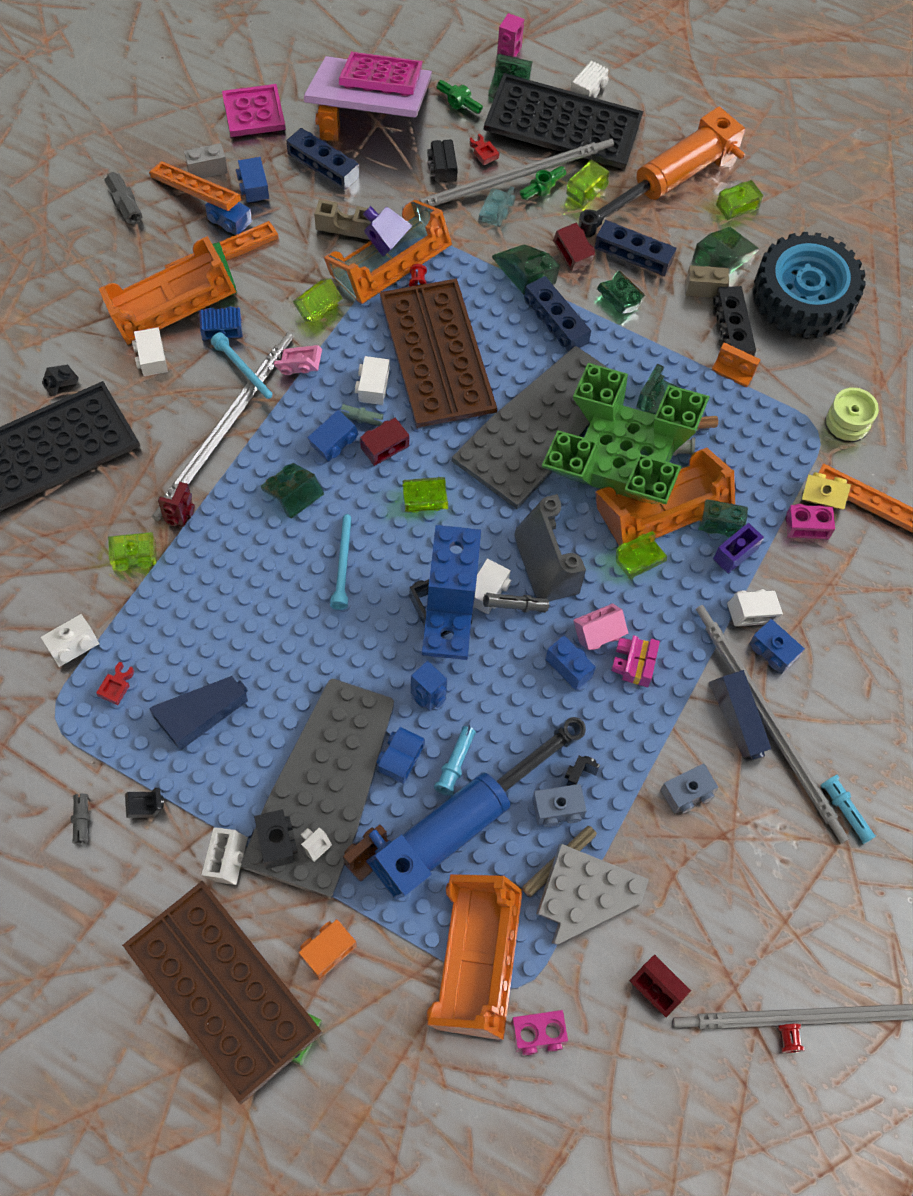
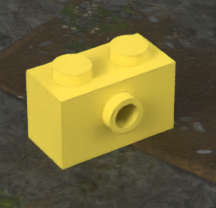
[801,472,851,510]

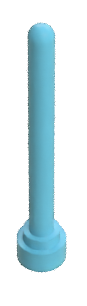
[211,332,273,399]
[330,514,351,610]

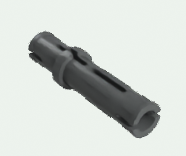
[483,592,549,613]

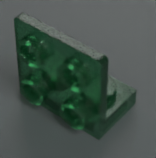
[488,54,533,97]
[636,364,683,415]
[260,463,324,519]

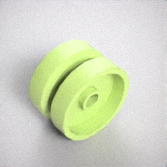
[826,387,879,441]

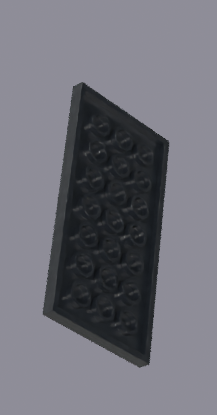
[483,73,644,169]
[0,381,140,511]

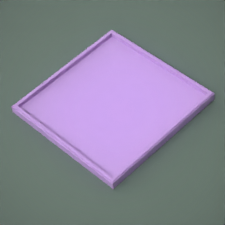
[304,56,432,118]

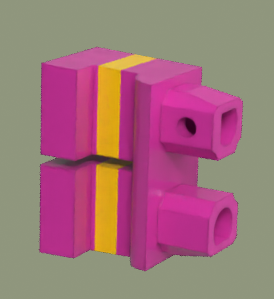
[611,635,660,688]

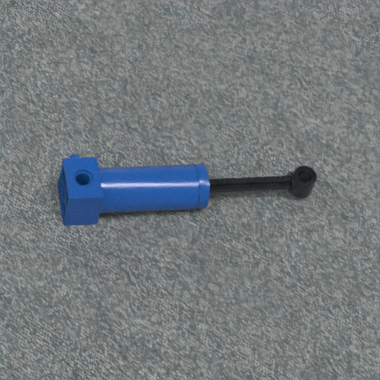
[366,717,586,900]

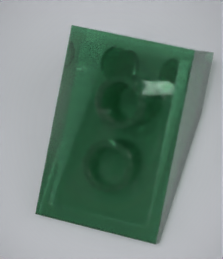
[692,227,759,275]
[492,244,560,295]

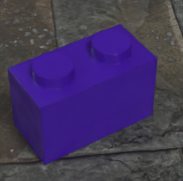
[713,522,764,574]

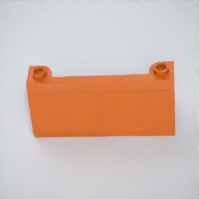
[99,236,236,345]
[595,447,735,551]
[427,874,523,1040]

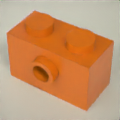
[315,105,340,141]

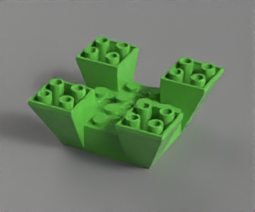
[542,363,710,504]

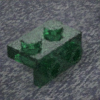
[597,271,645,314]
[698,499,748,537]

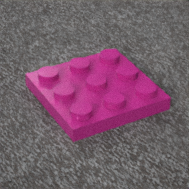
[222,84,286,137]

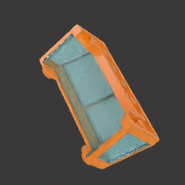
[324,199,452,304]

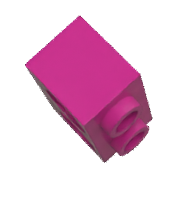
[497,13,524,61]
[786,504,835,539]
[511,1010,568,1055]

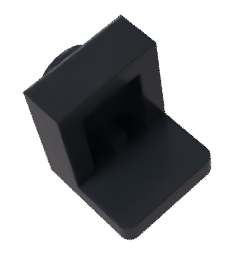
[42,364,79,396]
[564,755,600,786]
[125,788,164,818]

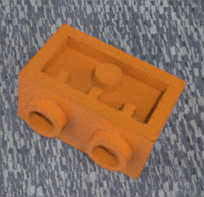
[711,342,761,387]

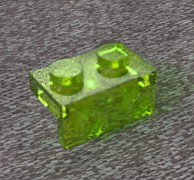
[402,477,448,513]
[616,531,667,579]

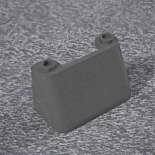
[514,494,586,602]

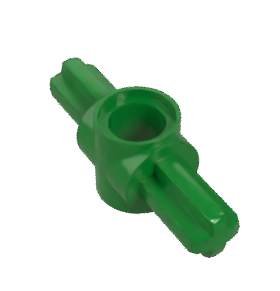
[436,80,483,114]
[519,166,567,200]

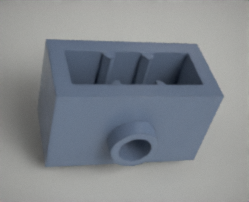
[660,763,719,814]
[532,784,587,827]

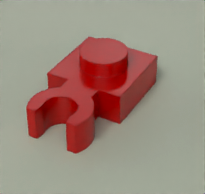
[469,134,500,165]
[96,662,134,705]

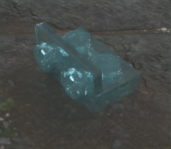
[478,186,516,227]

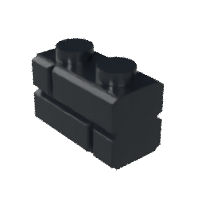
[427,139,458,183]

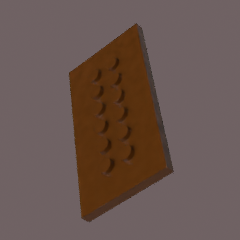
[380,278,497,428]
[122,880,323,1104]

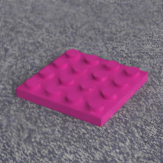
[339,52,423,96]

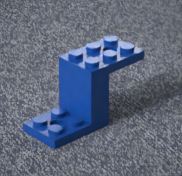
[422,525,481,660]

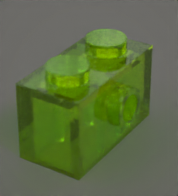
[566,160,610,206]
[716,180,764,221]
[292,278,343,323]
[108,532,157,571]

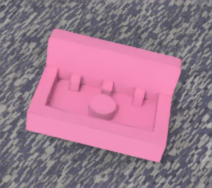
[274,345,322,375]

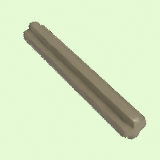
[522,826,597,897]

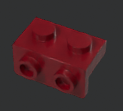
[158,482,195,527]

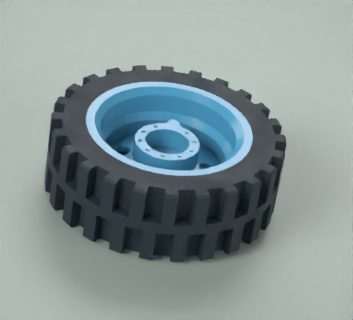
[753,232,866,338]

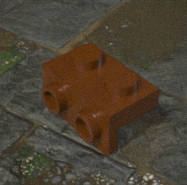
[343,825,389,881]

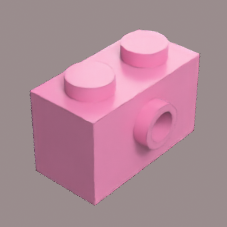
[573,603,629,650]

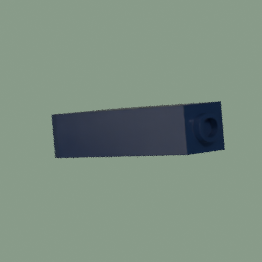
[709,670,771,760]
[149,676,248,751]

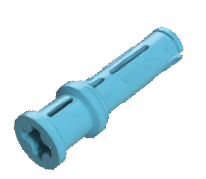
[434,726,476,796]
[820,774,876,844]

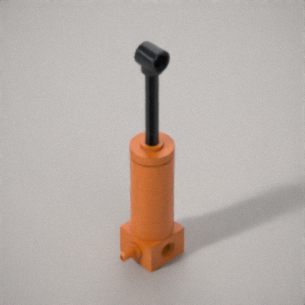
[578,106,745,238]

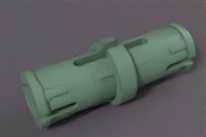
[341,404,384,427]

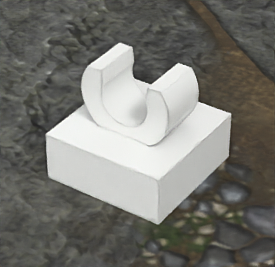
[301,828,332,862]

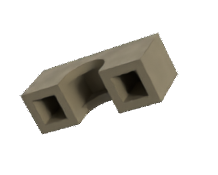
[314,199,376,240]

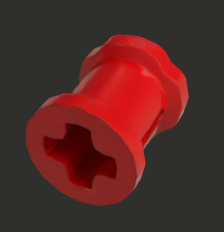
[409,264,427,287]
[778,1024,805,1053]

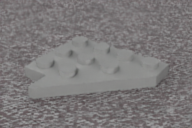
[536,844,649,945]

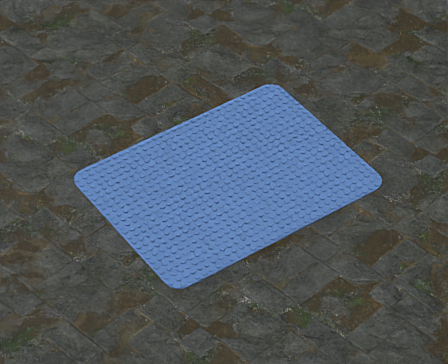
[55,239,821,989]

